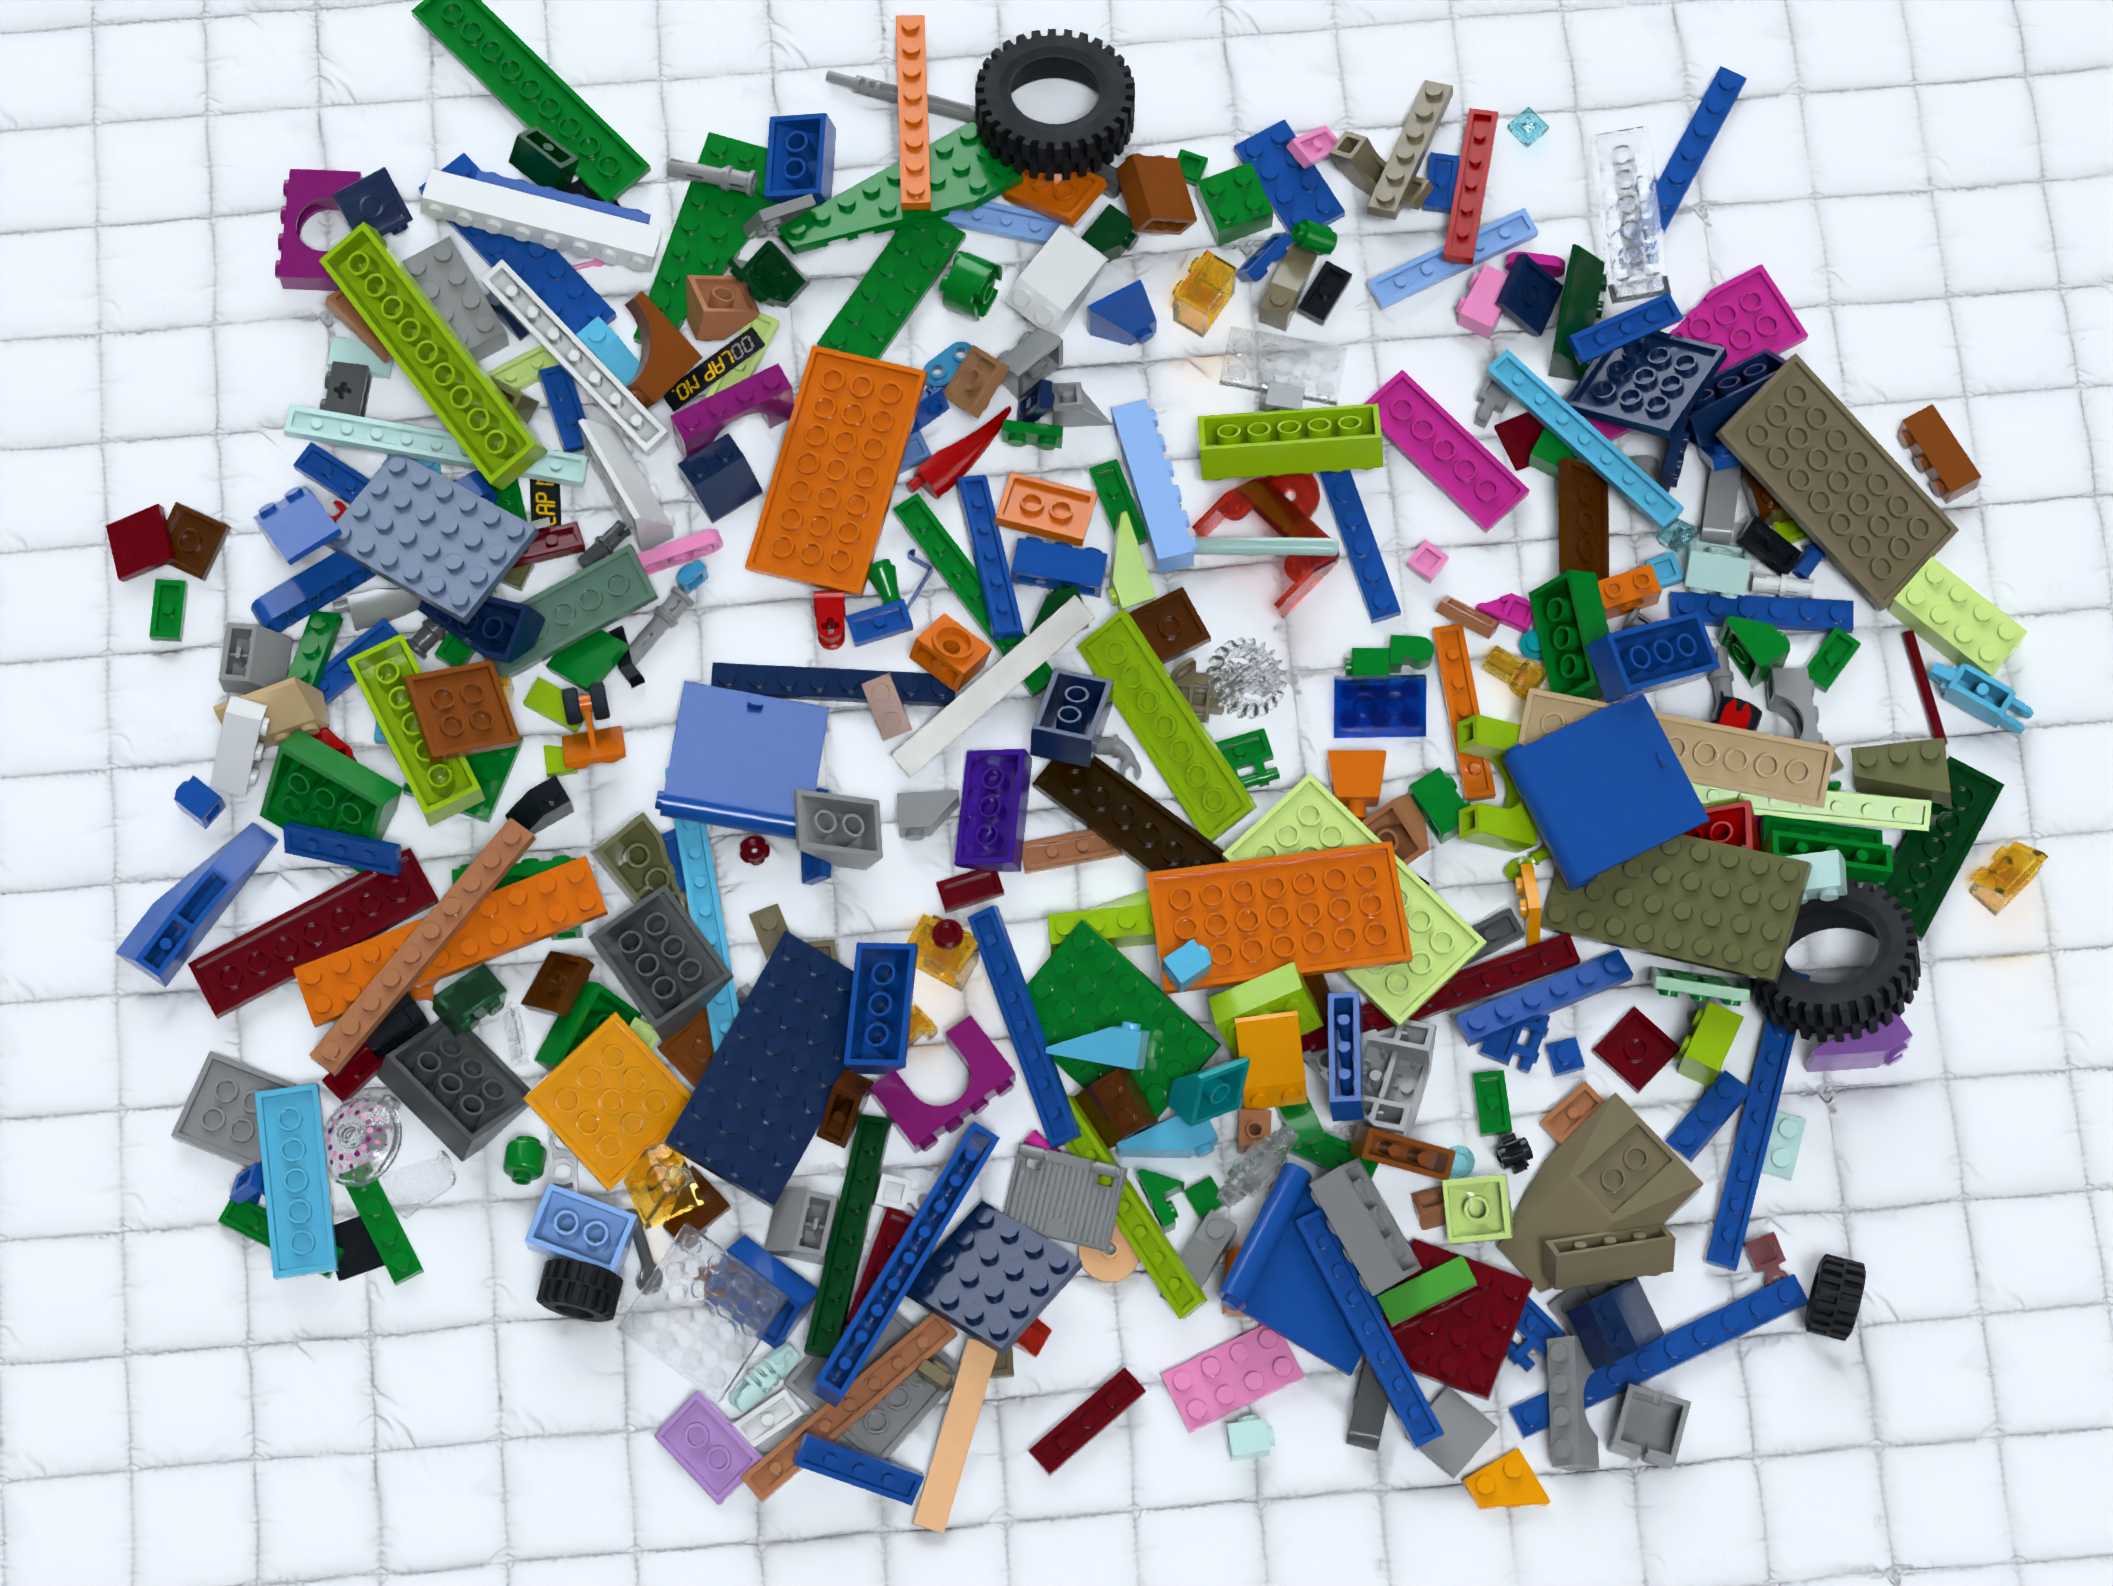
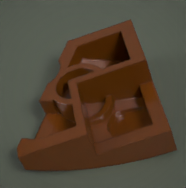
[663,1165,731,1252]

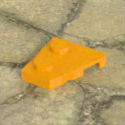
[1515,863,1541,948]
[1463,1448,1551,1510]

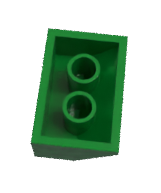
[534,981,642,1072]

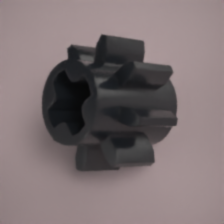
[1495,1133,1533,1174]

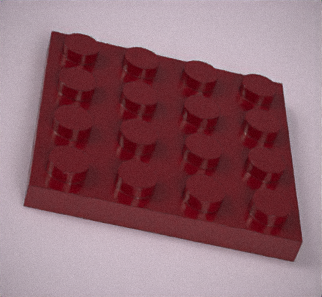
[1383,1239,1534,1401]

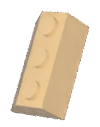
[213,676,330,753]

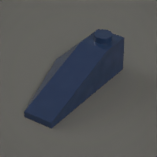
[418,596,546,664]

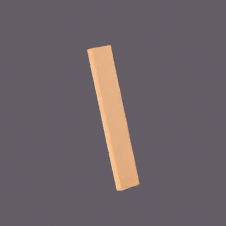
[912,1338,997,1534]

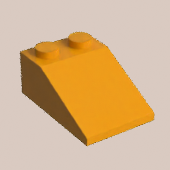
[1234,1010,1307,1110]

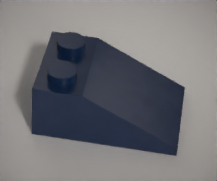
[1566,1277,1664,1370]

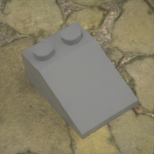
[794,789,883,870]

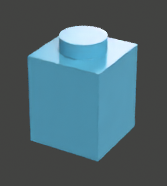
[1161,939,1212,993]

